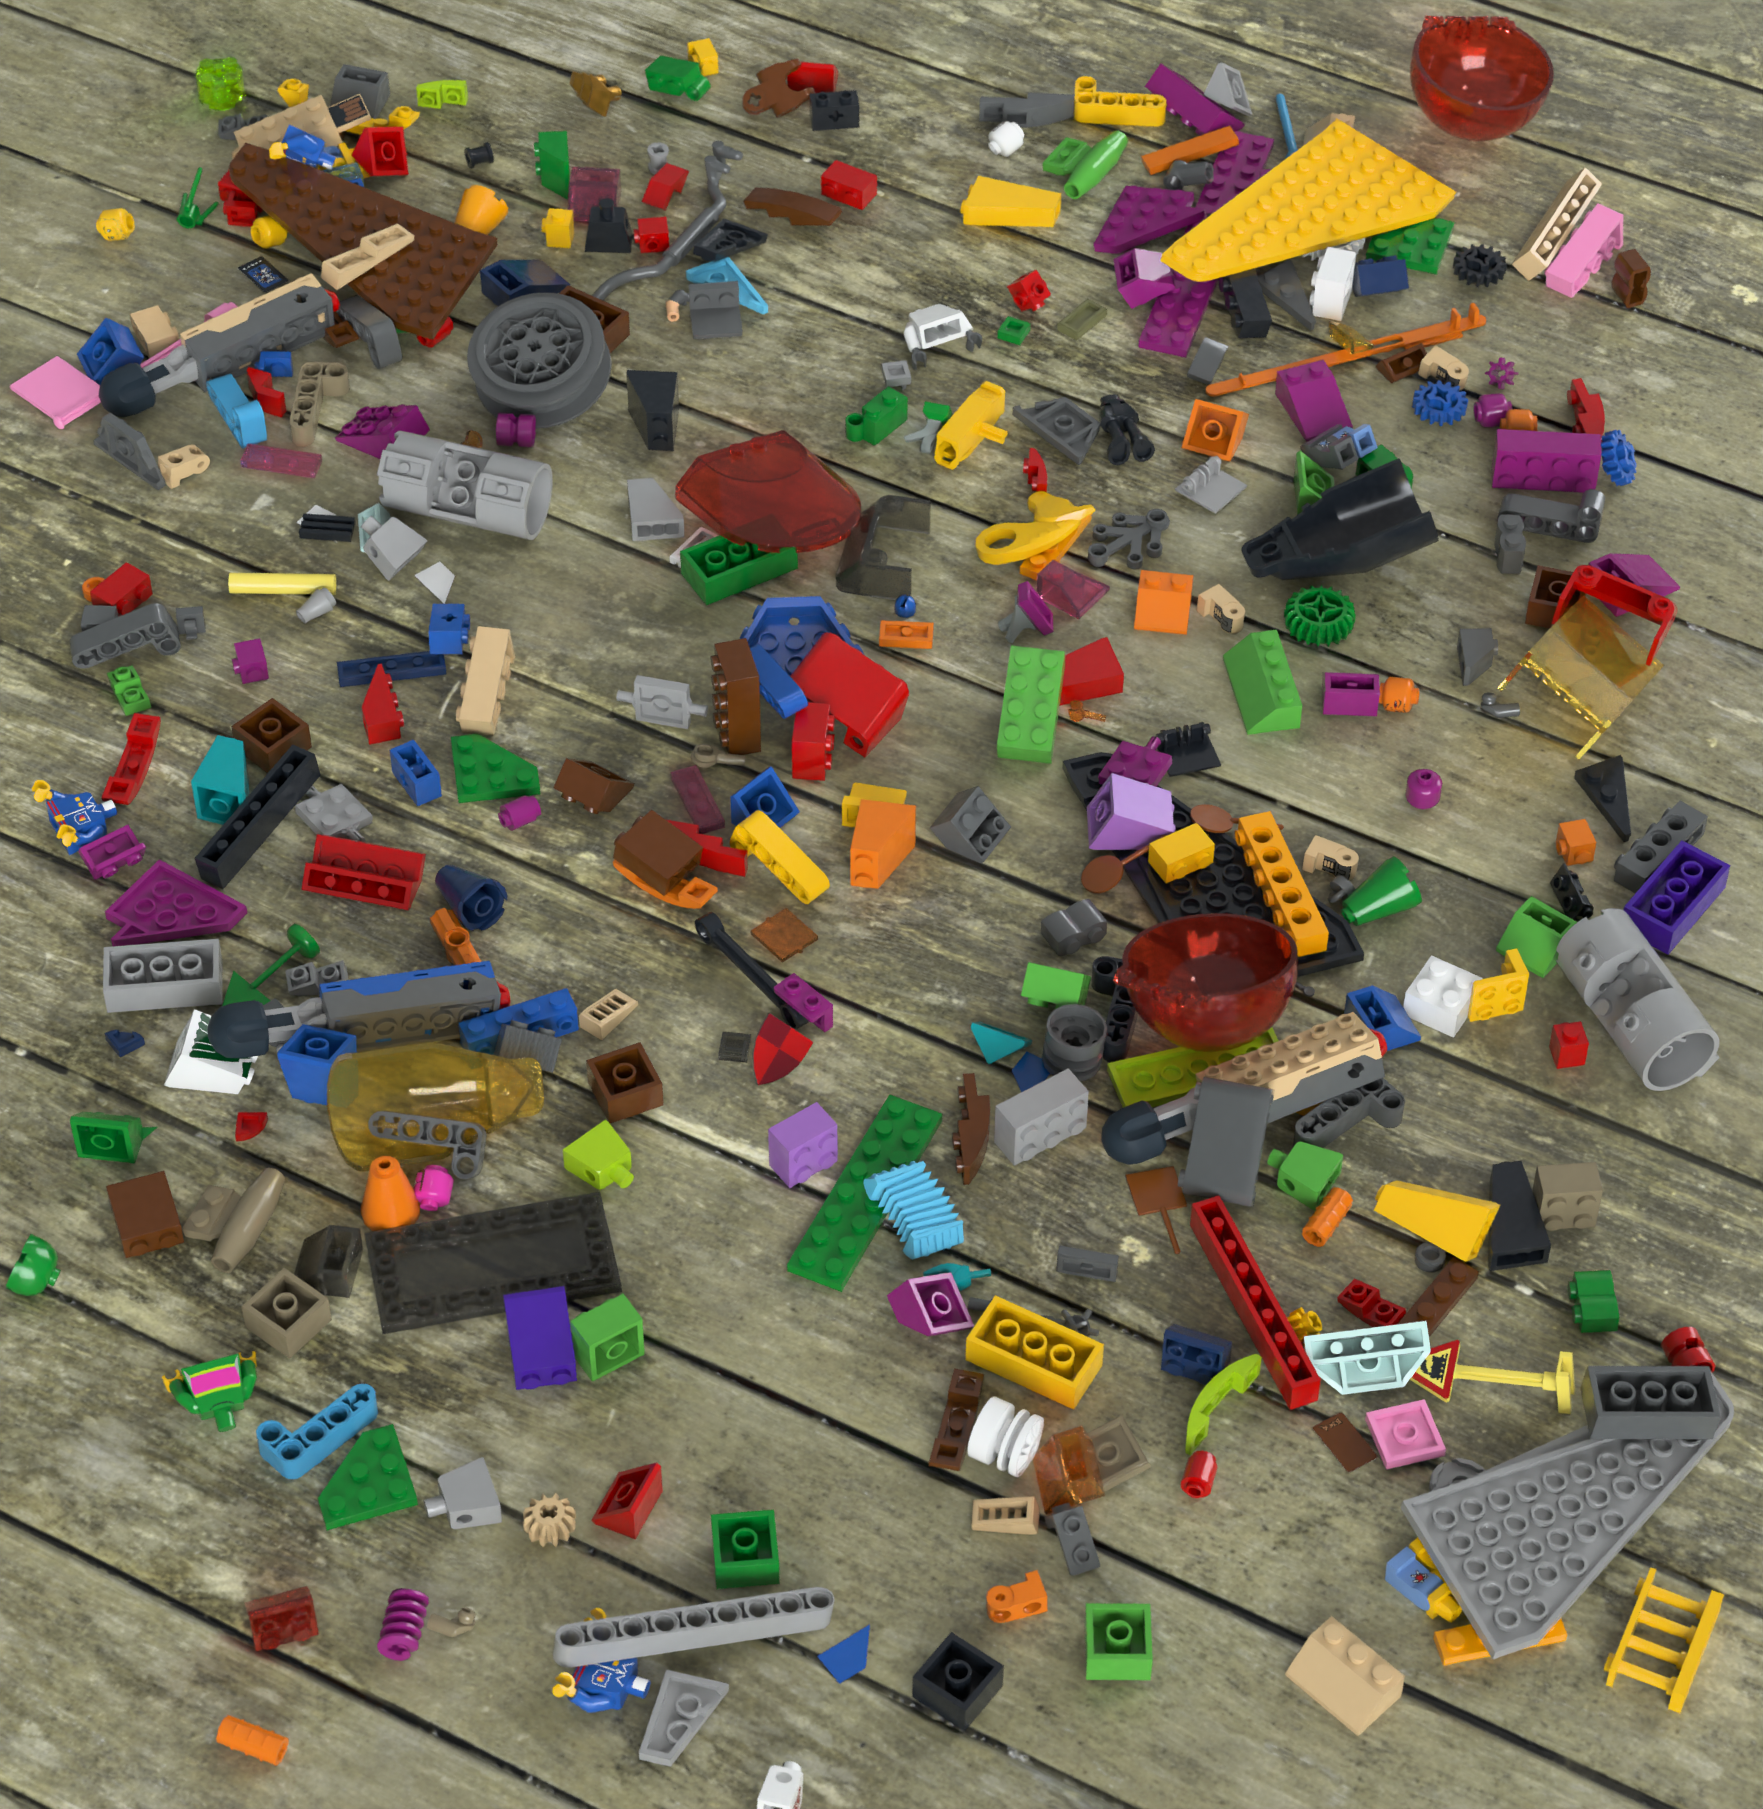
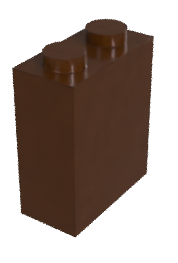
[613,810,703,896]
[106,1171,184,1258]

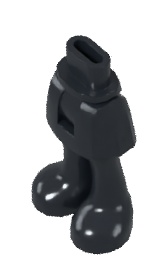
[1099,394,1155,465]

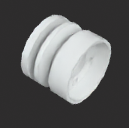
[968,1396,1044,1478]

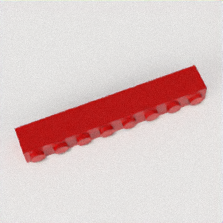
[1190,1195,1321,1410]

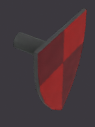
[752,1013,813,1085]

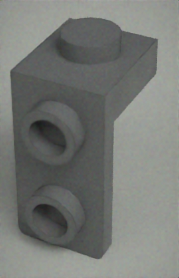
[1044,1502,1100,1576]

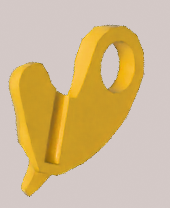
[976,491,1096,565]

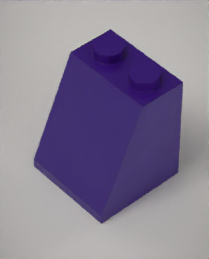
[503,1286,577,1390]

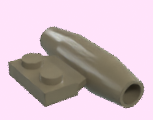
[182,1168,285,1273]

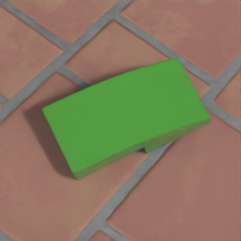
[107,665,151,716]

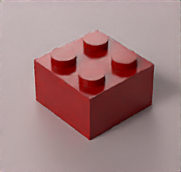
[792,702,835,781]

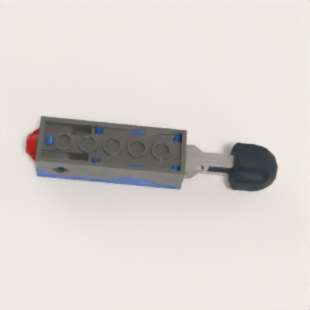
[207,961,510,1058]

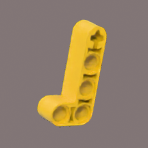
[1074,76,1167,127]
[729,810,830,904]

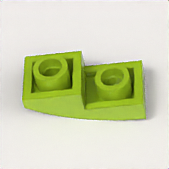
[416,80,468,109]

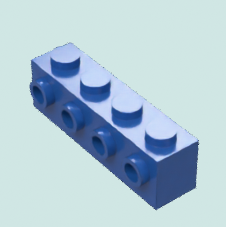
[458,988,579,1065]

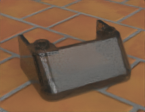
[836,495,931,600]

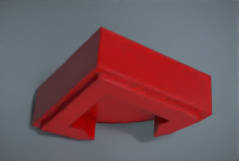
[235,1112,268,1142]

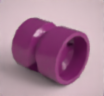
[496,413,536,448]

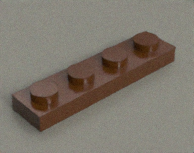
[1397,1257,1479,1337]

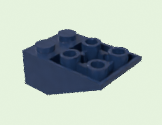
[480,259,570,306]

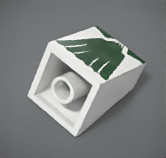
[164,1009,258,1094]

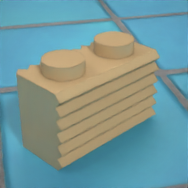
[130,305,180,359]

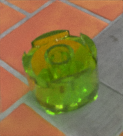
[195,57,246,111]

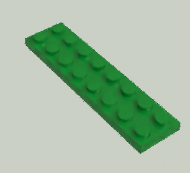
[787,1094,942,1292]

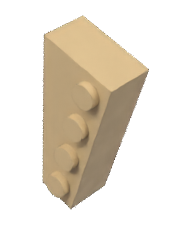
[456,626,515,736]

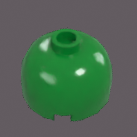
[6,1234,61,1296]

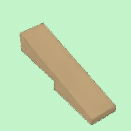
[321,224,414,290]

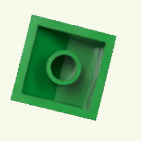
[534,131,571,199]
[70,1112,144,1163]

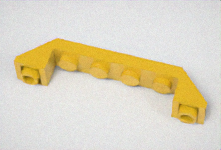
[278,79,420,135]

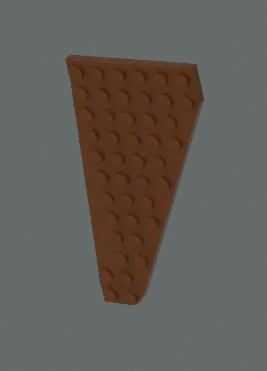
[229,143,497,340]

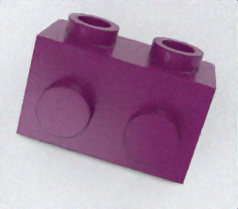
[78,825,146,880]
[774,973,833,1033]

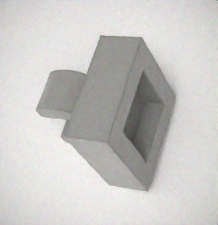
[882,360,911,390]

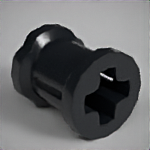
[464,142,494,169]

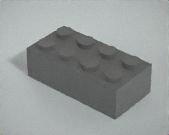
[1580,1366,1721,1439]

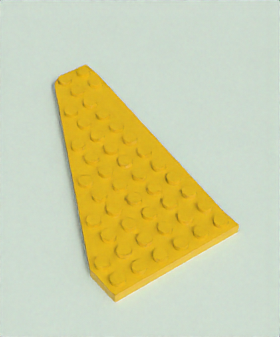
[1160,118,1456,282]

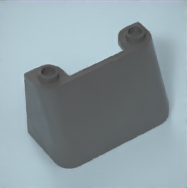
[1178,1077,1275,1207]

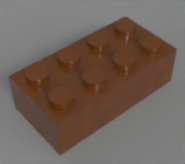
[710,638,761,755]

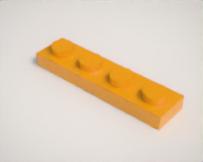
[1020,514,1092,583]
[1433,1618,1567,1665]

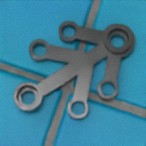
[1088,509,1170,569]

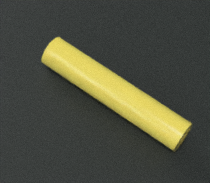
[228,573,336,595]

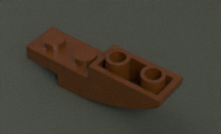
[952,1073,990,1185]

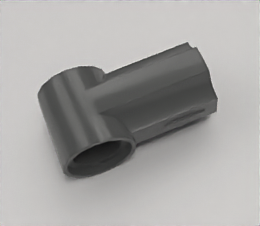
[1163,160,1214,190]

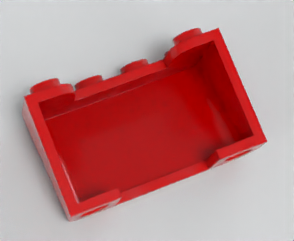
[790,632,909,758]

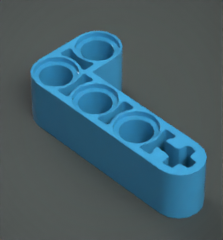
[206,373,267,448]
[256,1384,378,1479]

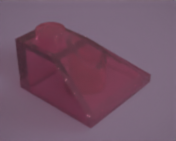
[1037,560,1110,619]

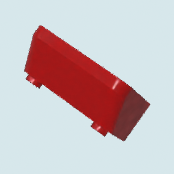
[1551,565,1678,666]

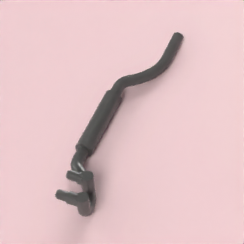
[592,141,743,300]

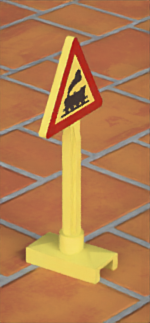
[1409,1340,1575,1414]

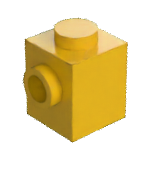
[541,208,574,248]

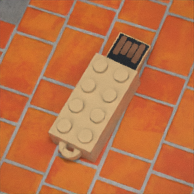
[232,94,371,160]

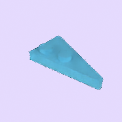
[686,257,768,315]

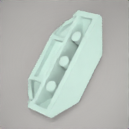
[1304,1321,1431,1395]

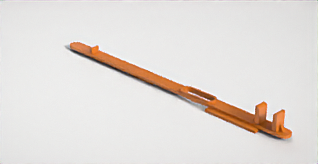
[1206,303,1486,397]

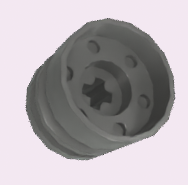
[1042,1004,1107,1081]

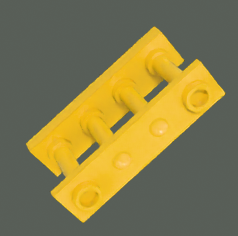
[1604,1567,1724,1713]

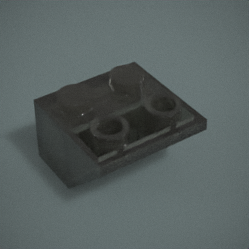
[294,1225,363,1298]

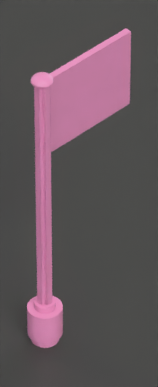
[10,302,237,429]

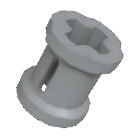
[647,142,669,174]

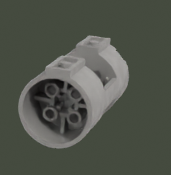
[377,431,553,540]
[1556,908,1720,1091]

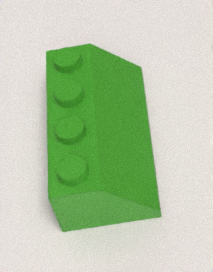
[1223,630,1302,735]

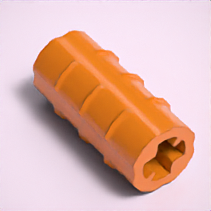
[1302,1187,1353,1247]
[216,1715,289,1766]

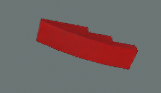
[665,819,748,877]

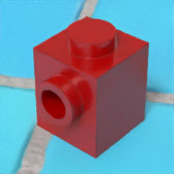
[633,217,669,253]
[1549,1021,1589,1069]

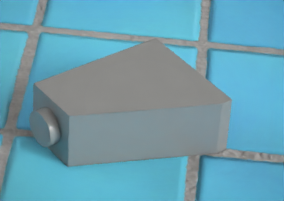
[627,478,684,541]

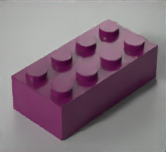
[1491,429,1601,493]

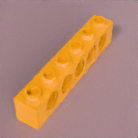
[1235,811,1329,958]

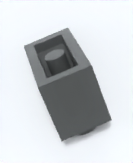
[1457,628,1498,686]

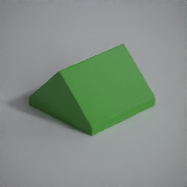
[1294,451,1335,515]

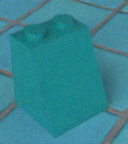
[191,735,249,825]

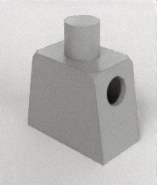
[361,516,427,581]
[423,1457,502,1529]

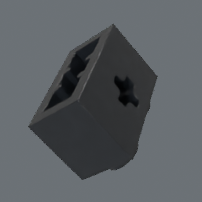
[810,90,859,131]

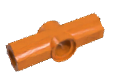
[430,908,482,965]

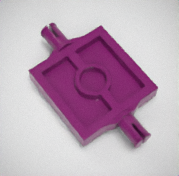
[1098,736,1172,787]

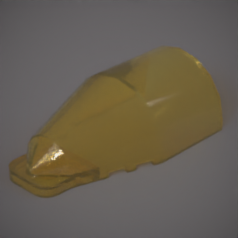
[327,1041,544,1172]

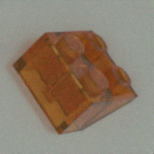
[1033,1426,1105,1514]

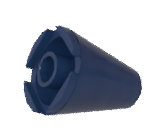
[435,865,508,931]

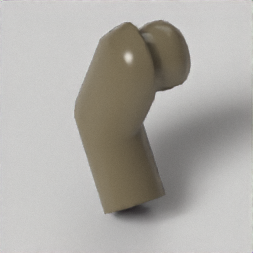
[427,1608,476,1637]

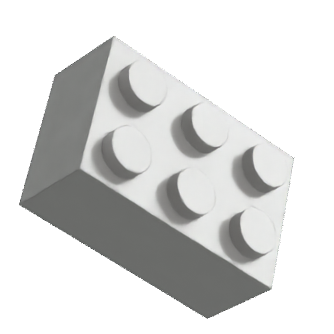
[994,1068,1089,1166]

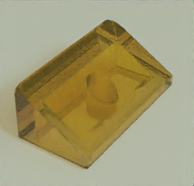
[1329,320,1374,354]

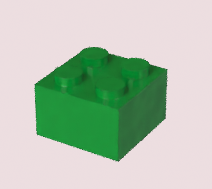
[711,1509,780,1589]

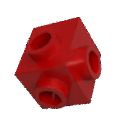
[1007,269,1051,312]

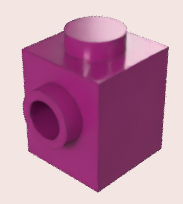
[232,638,269,684]

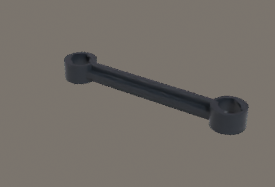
[695,912,809,1030]

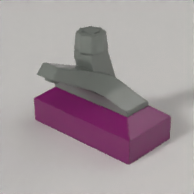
[998,581,1054,643]

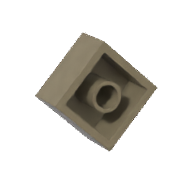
[1532,1162,1603,1231]
[242,1268,332,1359]

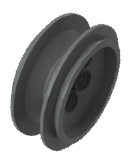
[467,293,612,429]

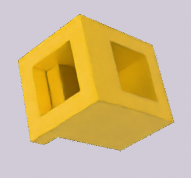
[687,38,718,76]

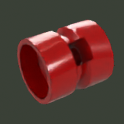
[1661,1327,1716,1373]

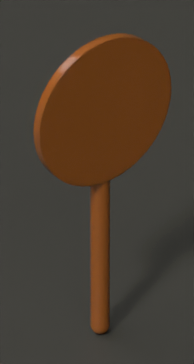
[1190,804,1284,833]
[1081,835,1167,893]

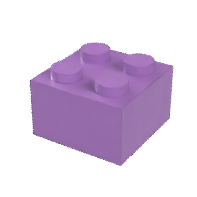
[768,1102,838,1188]

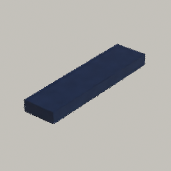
[337,651,447,687]

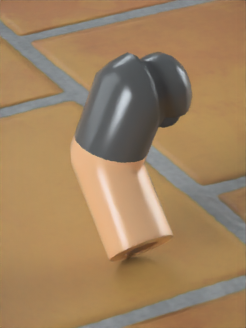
[666,289,689,322]

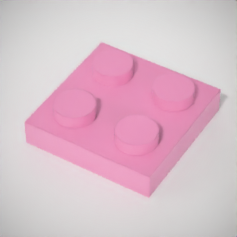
[1365,1399,1446,1470]

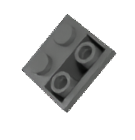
[330,64,390,119]
[930,786,1011,863]

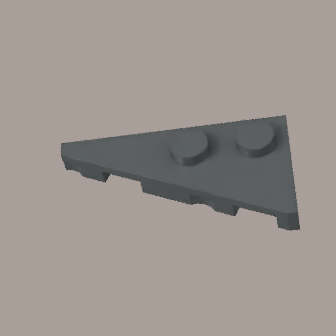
[1257,259,1316,331]

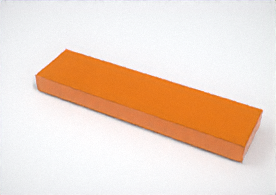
[1141,126,1239,175]

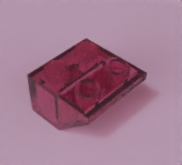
[568,166,621,221]

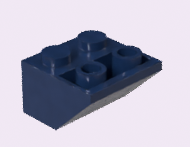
[1352,256,1409,297]
[1161,1324,1232,1385]

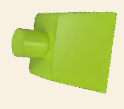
[563,1119,634,1190]

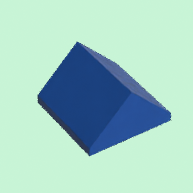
[730,766,800,828]

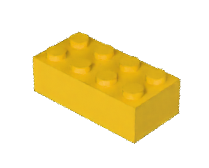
[965,1295,1104,1410]

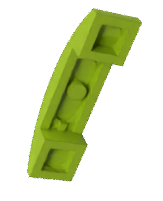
[1185,1354,1262,1455]

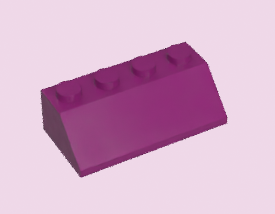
[1144,63,1245,136]

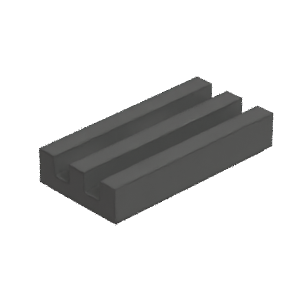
[1056,1245,1119,1282]

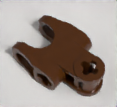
[742,58,815,118]

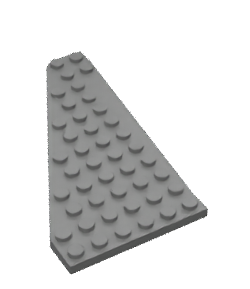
[1401,1372,1734,1659]

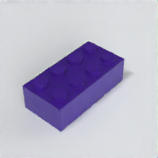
[1623,840,1731,955]

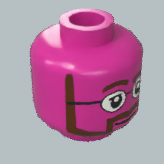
[413,1165,454,1211]

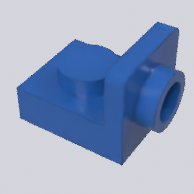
[255,351,293,377]

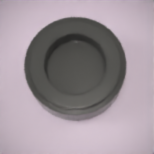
[1415,1242,1446,1272]

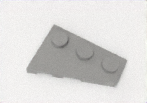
[639,1670,729,1767]

